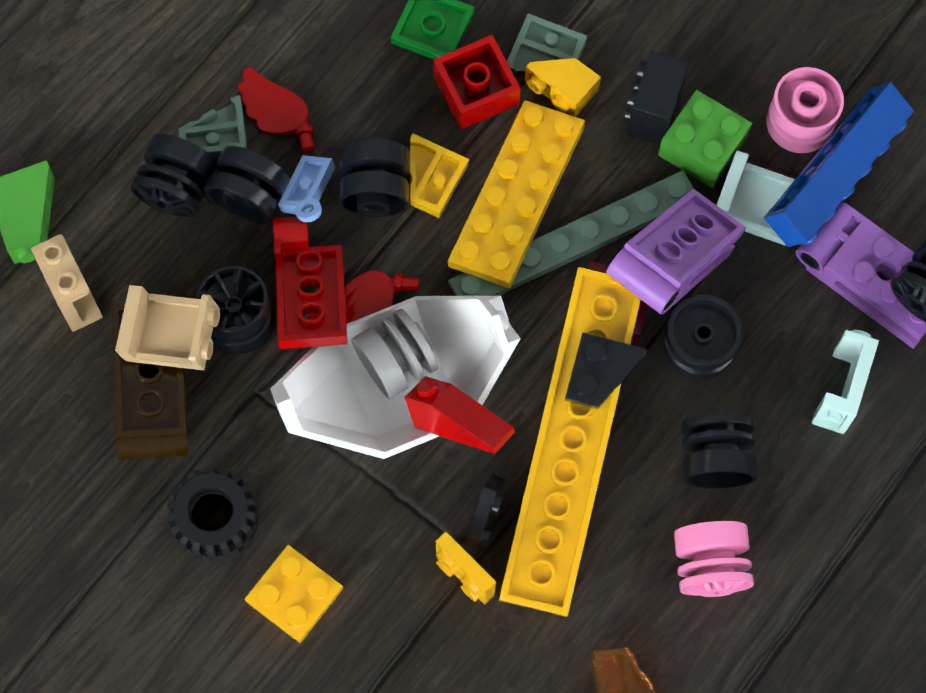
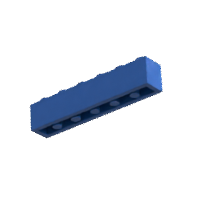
[764,82,914,247]

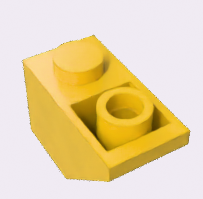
[524,58,601,117]

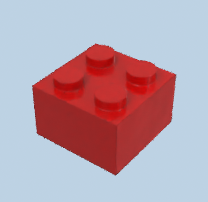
[433,35,521,130]

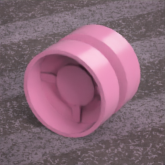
[766,67,844,153]

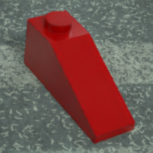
[405,376,515,454]

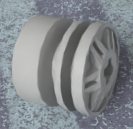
[351,308,439,400]

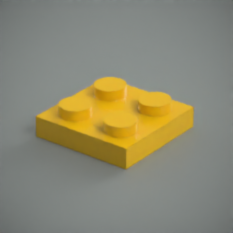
[436,532,496,605]
[244,545,343,643]

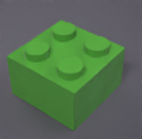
[658,90,752,189]

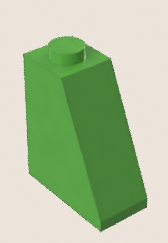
[0,160,55,264]

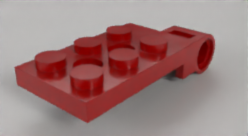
[273,217,348,349]

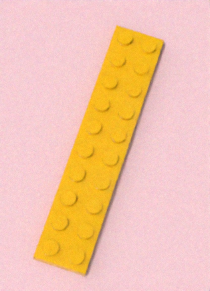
[499,267,641,617]

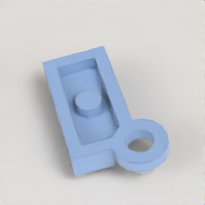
[278,155,335,222]

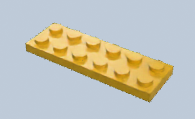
[448,100,585,289]

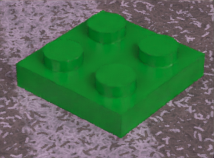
[391,0,475,60]

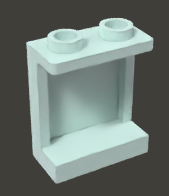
[716,150,795,246]
[811,330,879,434]

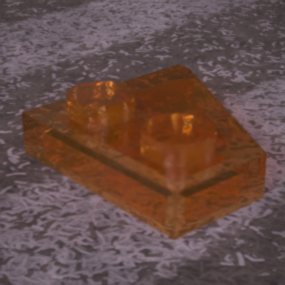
[591,647,655,693]

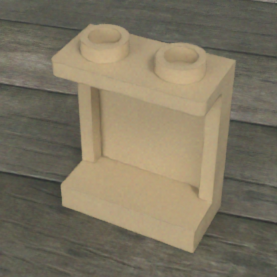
[30,234,103,332]
[115,285,220,370]

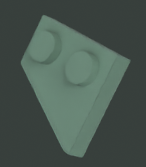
[507,13,587,73]
[178,95,247,159]

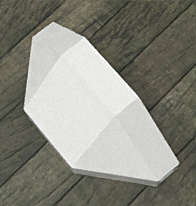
[270,296,520,459]

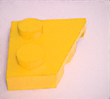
[410,133,469,219]

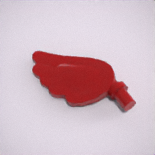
[238,68,315,152]
[309,270,419,324]

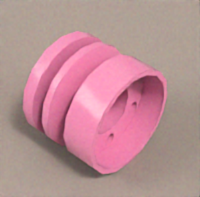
[674,521,754,597]

